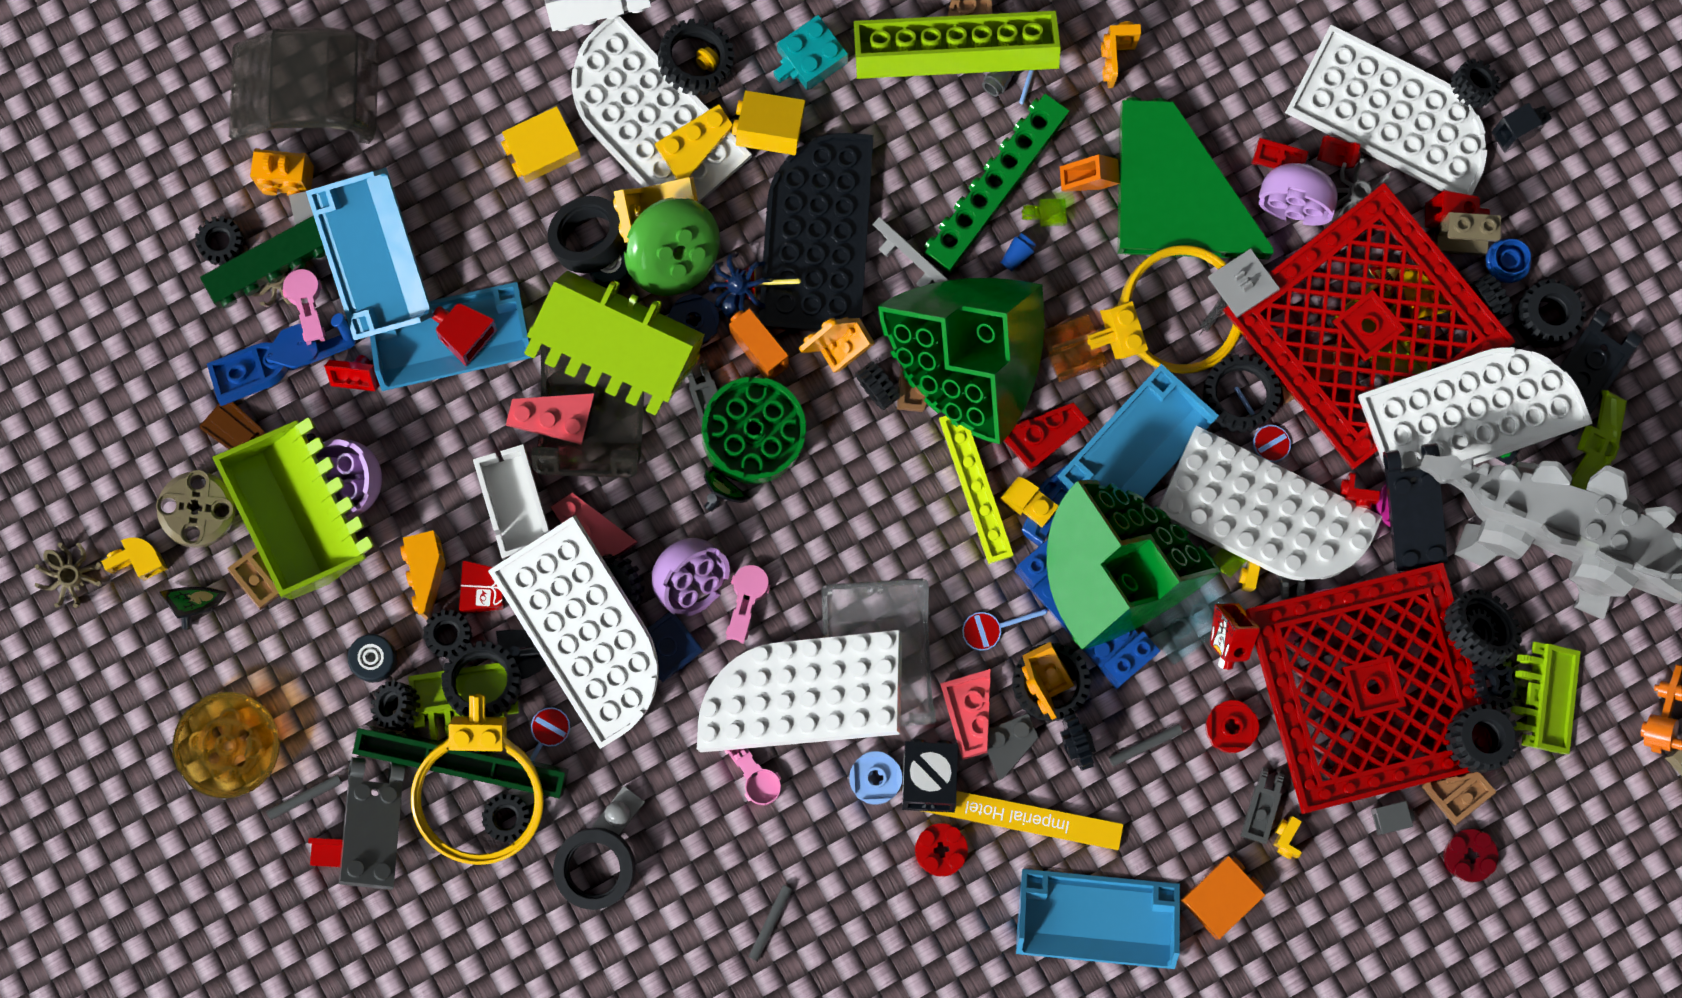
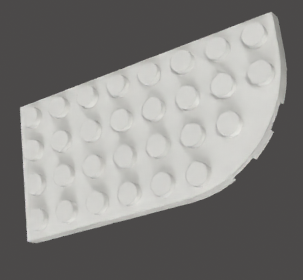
[572,16,752,203]
[1285,25,1487,195]
[1358,347,1593,482]
[1159,425,1382,581]
[488,515,658,749]
[697,630,902,752]

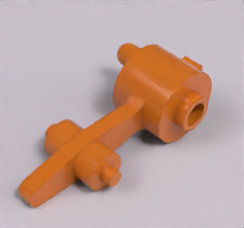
[1641,664,1682,754]

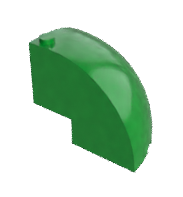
[878,278,1044,444]
[1047,480,1221,650]

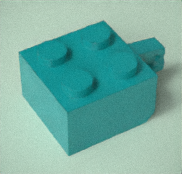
[773,15,848,90]

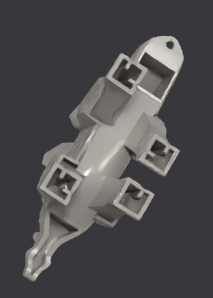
[1420,455,1682,620]

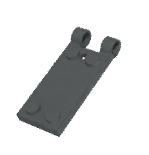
[339,757,405,890]

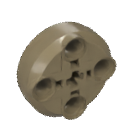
[156,470,235,548]

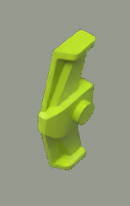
[1571,390,1627,490]

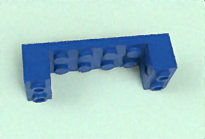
[1015,540,1160,689]

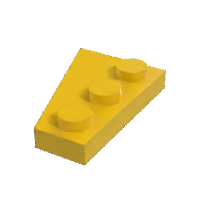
[655,104,733,180]

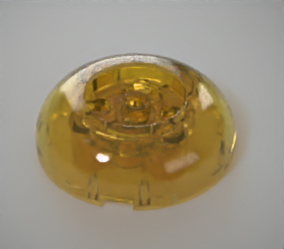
[172,692,280,799]

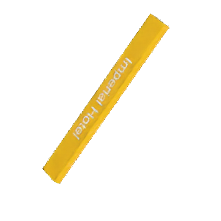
[921,791,1123,851]

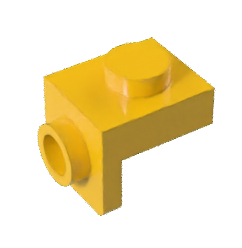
[1239,560,1266,593]
[1273,816,1302,860]

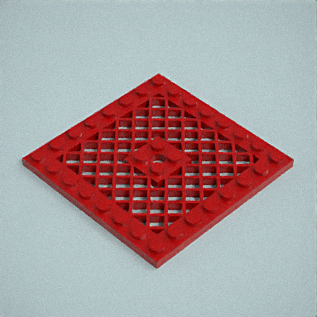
[1223,183,1516,470]
[1246,563,1492,814]

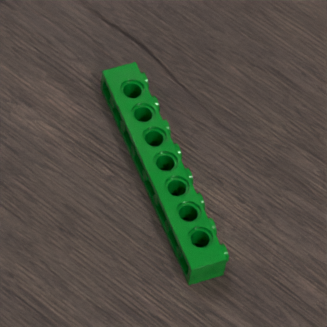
[924,94,1069,275]

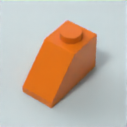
[1060,154,1120,192]

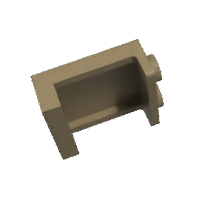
[1435,212,1501,256]

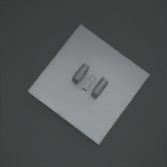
[1208,249,1280,318]

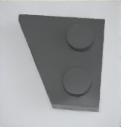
[987,713,1038,780]

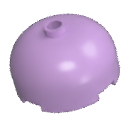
[1259,163,1338,226]
[315,439,382,518]
[651,538,730,616]

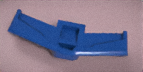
[1022,463,1069,546]

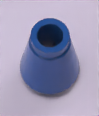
[1000,233,1037,272]

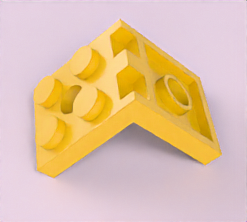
[613,177,698,243]

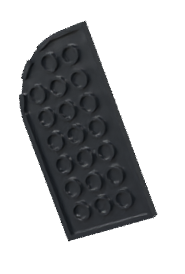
[759,133,874,332]

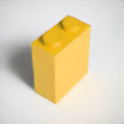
[732,90,805,155]
[501,106,581,183]

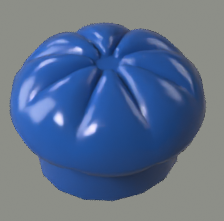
[1486,239,1531,283]

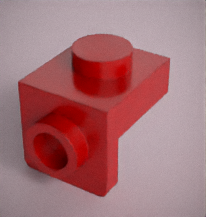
[1317,135,1361,169]
[1340,473,1380,509]

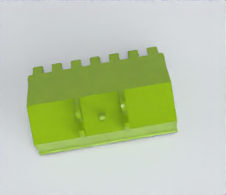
[524,270,705,415]
[212,417,374,600]

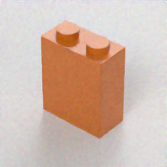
[729,308,789,380]
[1180,856,1265,940]

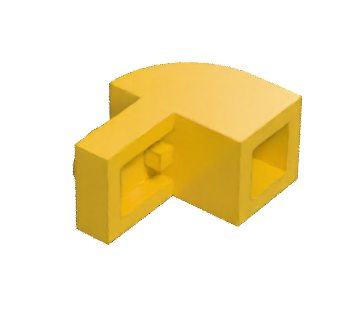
[1001,477,1058,528]
[101,537,168,581]

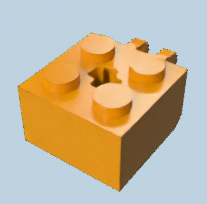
[250,148,314,196]

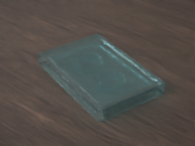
[1144,582,1225,666]

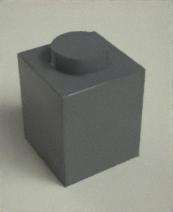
[1371,801,1415,836]

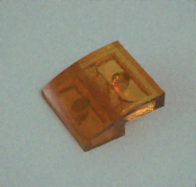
[1043,315,1107,382]

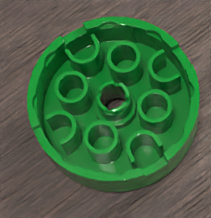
[701,377,806,484]

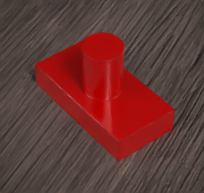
[324,355,380,391]

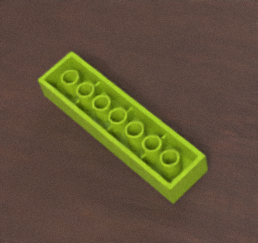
[854,11,1060,79]

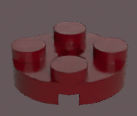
[1443,829,1498,883]

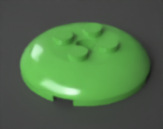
[624,197,720,296]

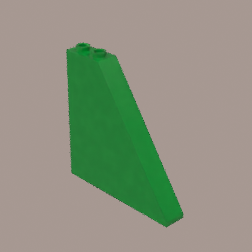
[1117,97,1273,260]

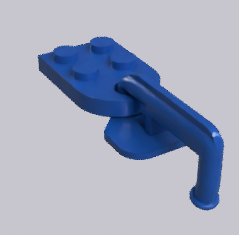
[207,313,356,406]

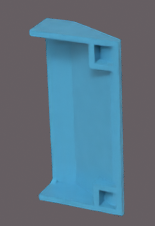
[306,167,434,340]
[370,282,531,391]
[1057,364,1219,498]
[1016,869,1180,969]

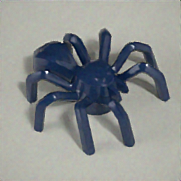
[708,252,773,319]

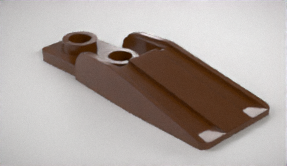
[200,402,266,450]

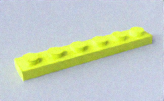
[939,416,1014,565]

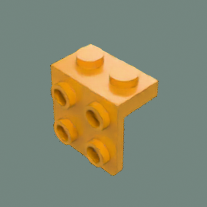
[1101,21,1141,88]
[799,317,875,373]
[1022,642,1074,720]

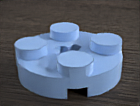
[849,751,902,805]

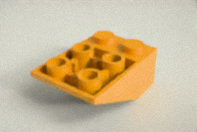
[400,530,446,620]

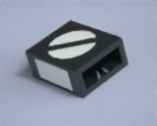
[902,739,958,813]

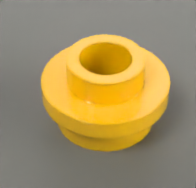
[696,47,719,72]

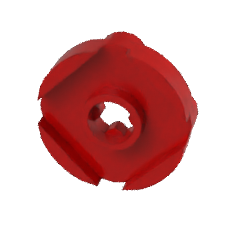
[1205,700,1259,753]
[915,823,968,877]

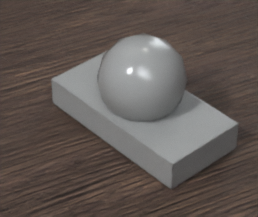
[591,786,645,835]

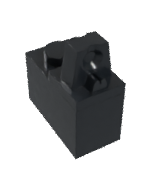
[1491,103,1552,153]

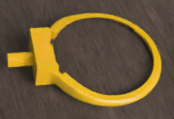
[1087,245,1241,374]
[411,694,544,865]

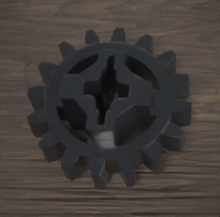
[1469,658,1524,710]
[1060,713,1096,771]

